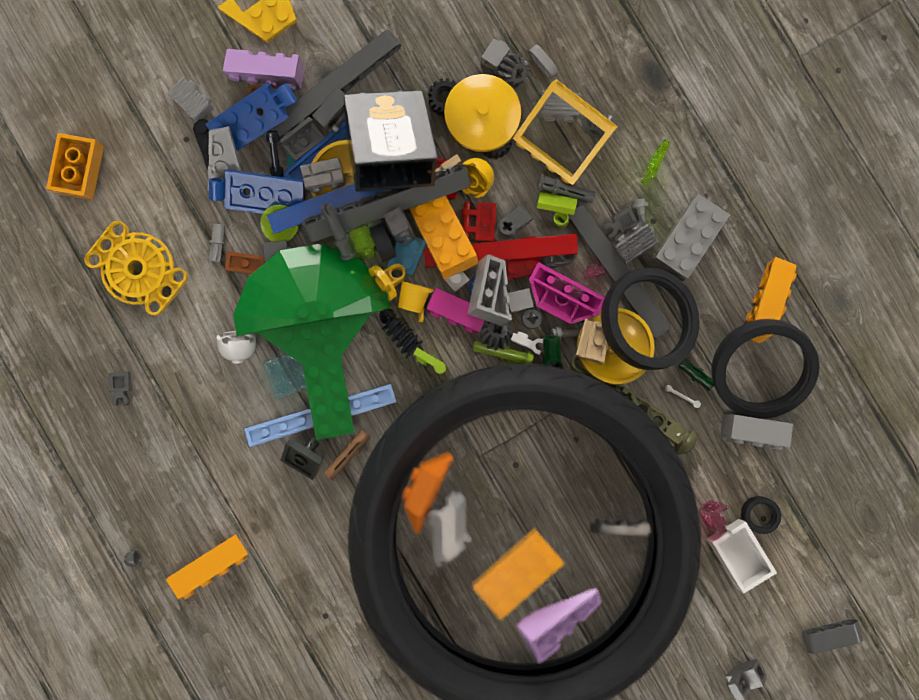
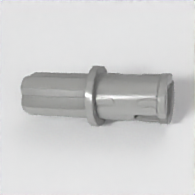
[209,224,225,263]

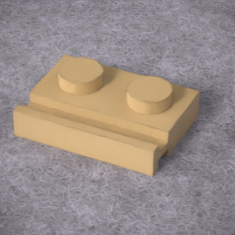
[575,319,608,364]

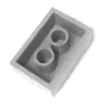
[720,414,793,450]

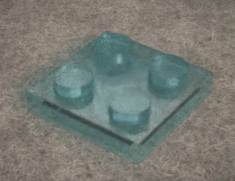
[263,355,307,400]

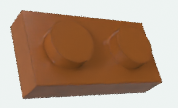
[225,251,265,274]

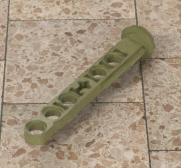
[570,357,697,455]

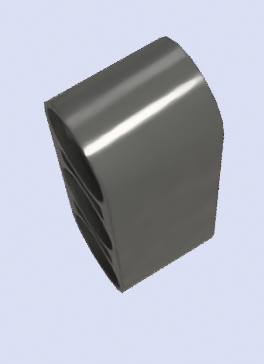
[802,619,863,654]

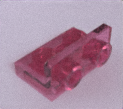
[698,500,729,535]

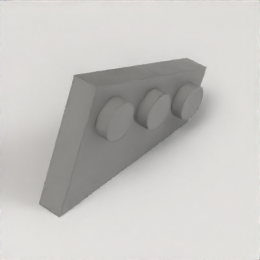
[208,126,242,191]

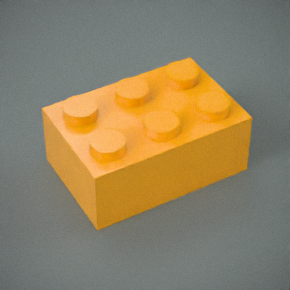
[46,133,104,201]

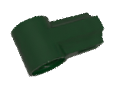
[542,335,563,368]

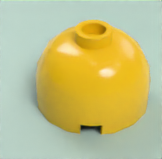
[462,158,494,198]

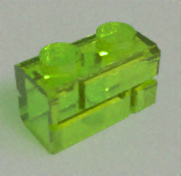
[349,226,378,260]

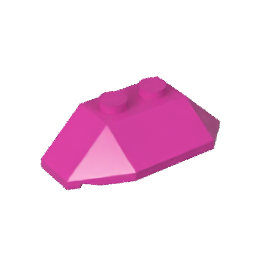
[529,262,605,324]

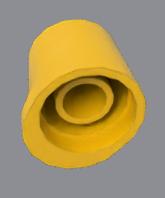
[398,281,434,322]

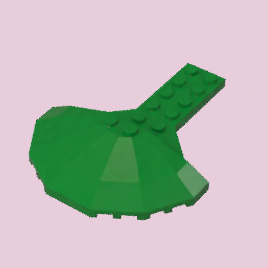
[233,244,390,440]

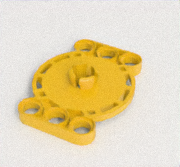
[84,221,189,316]

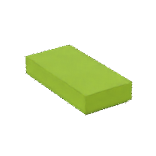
[537,192,577,215]

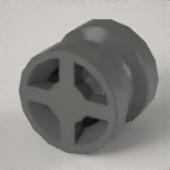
[522,309,542,329]

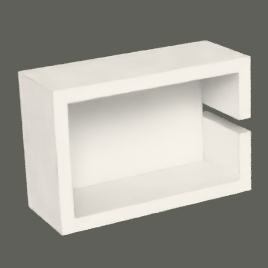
[707,519,777,594]

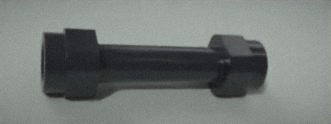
[266,130,283,177]

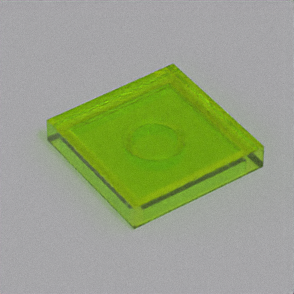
[641,140,671,186]

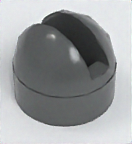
[124,550,141,567]

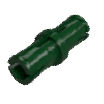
[678,358,714,391]

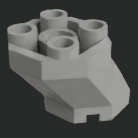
[428,491,472,568]

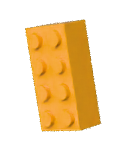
[409,195,479,280]
[472,528,565,620]

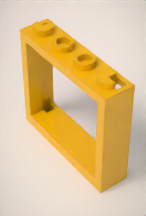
[513,79,618,185]

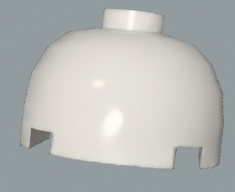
[217,331,256,364]

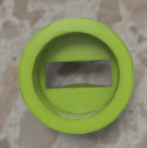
[553,212,569,228]

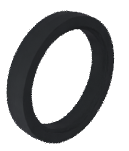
[601,268,700,370]
[711,319,819,419]

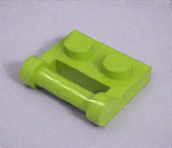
[413,348,446,374]

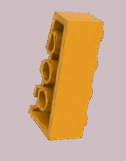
[745,257,797,344]
[166,534,248,600]

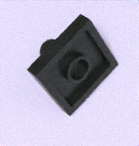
[280,438,323,480]

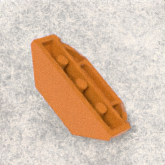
[402,452,453,535]

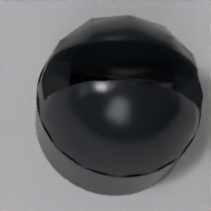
[379,309,396,325]

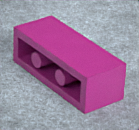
[427,288,485,335]

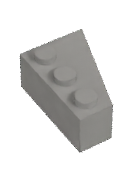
[467,254,512,326]

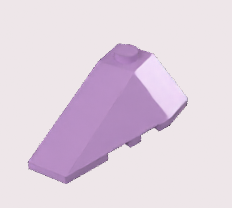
[517,588,601,663]

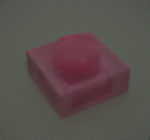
[582,264,605,280]

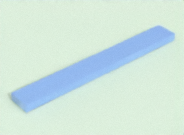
[244,384,397,447]

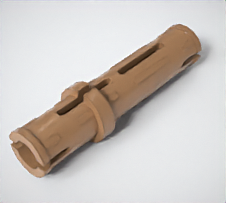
[323,429,371,480]

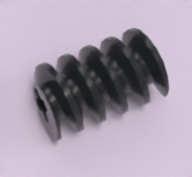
[382,317,423,359]

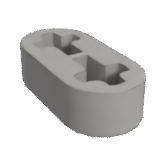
[528,44,558,78]

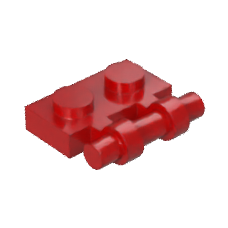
[461,202,496,242]

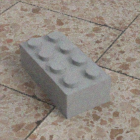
[651,194,730,281]

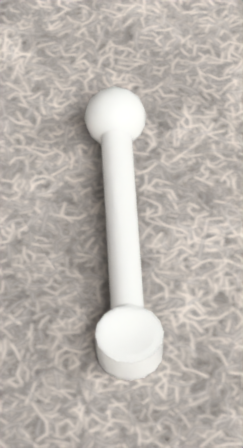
[665,385,701,408]

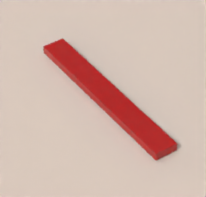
[424,234,578,268]

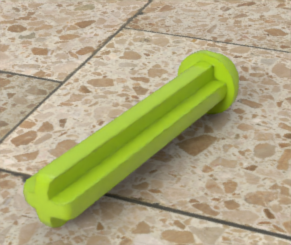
[473,341,534,364]

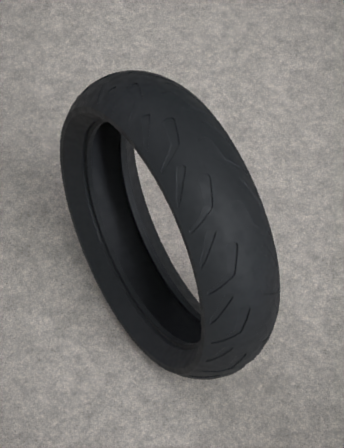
[348,364,701,700]

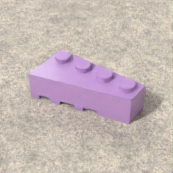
[223,49,305,91]

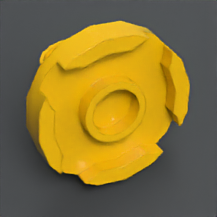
[369,264,405,301]

